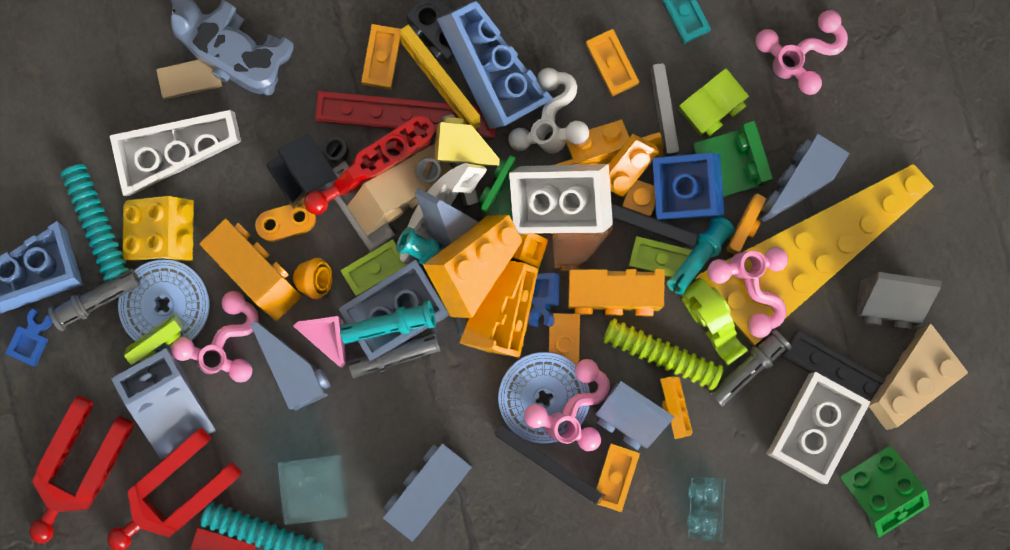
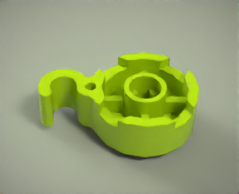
[682,278,748,365]

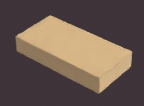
[156,60,223,100]

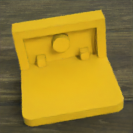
[122,196,194,261]

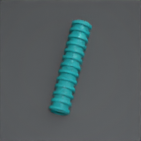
[60,164,129,282]
[200,501,324,550]

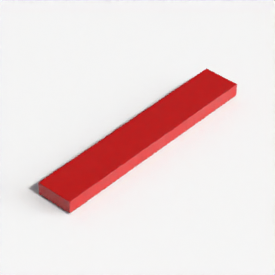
[315,91,496,139]

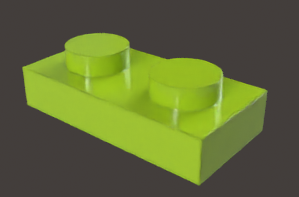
[628,236,693,277]
[340,239,408,297]
[124,313,183,365]

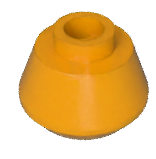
[293,258,332,299]

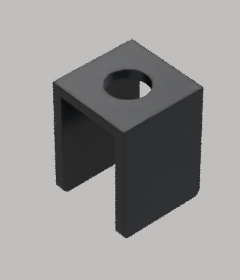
[266,134,338,209]

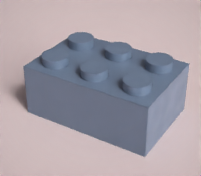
[383,443,472,542]

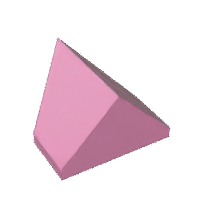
[293,316,346,368]

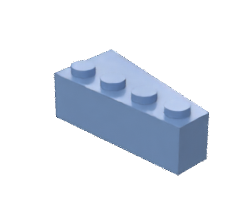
[437,1,553,129]
[0,221,83,314]

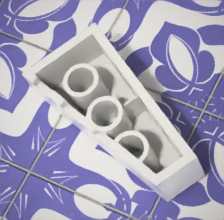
[110,110,241,196]

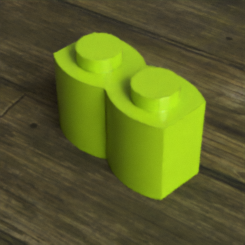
[677,69,749,136]

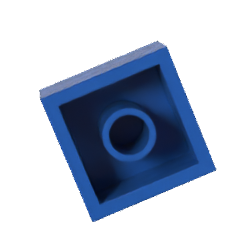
[652,153,725,220]

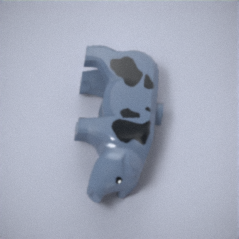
[170,0,294,96]

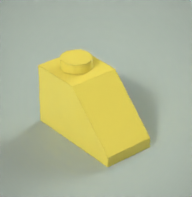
[434,117,500,167]

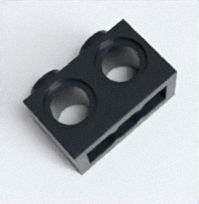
[406,0,455,65]

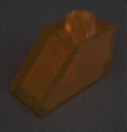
[551,225,613,272]

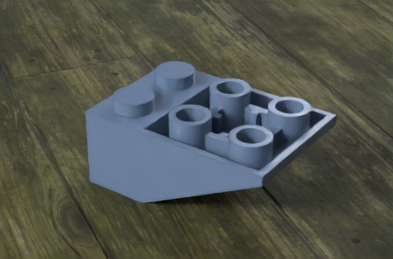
[761,134,850,222]
[111,348,216,460]

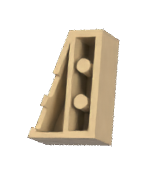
[347,144,453,236]
[868,323,968,430]

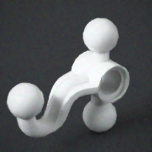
[508,68,589,154]

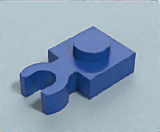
[528,273,560,327]
[5,309,53,367]

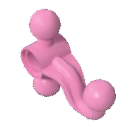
[755,10,848,95]
[707,247,788,338]
[170,291,259,383]
[524,359,610,451]

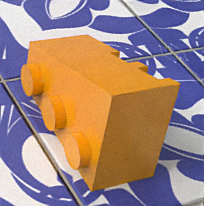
[423,215,522,318]
[199,218,303,322]
[459,261,539,358]
[568,269,665,317]

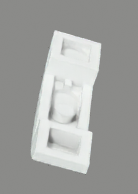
[400,163,487,263]

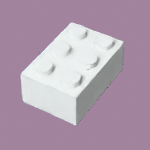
[509,164,613,233]
[766,372,870,484]

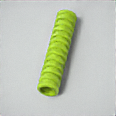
[603,318,723,391]

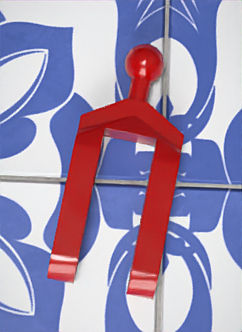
[304,116,434,215]
[29,395,134,544]
[107,427,243,550]

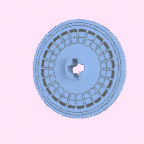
[118,259,210,351]
[498,352,590,444]

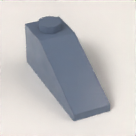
[415,188,479,249]

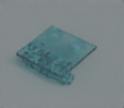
[687,476,726,542]

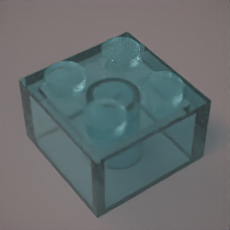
[277,455,349,525]

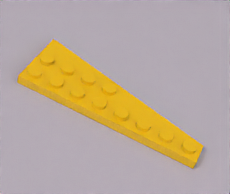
[694,164,934,346]

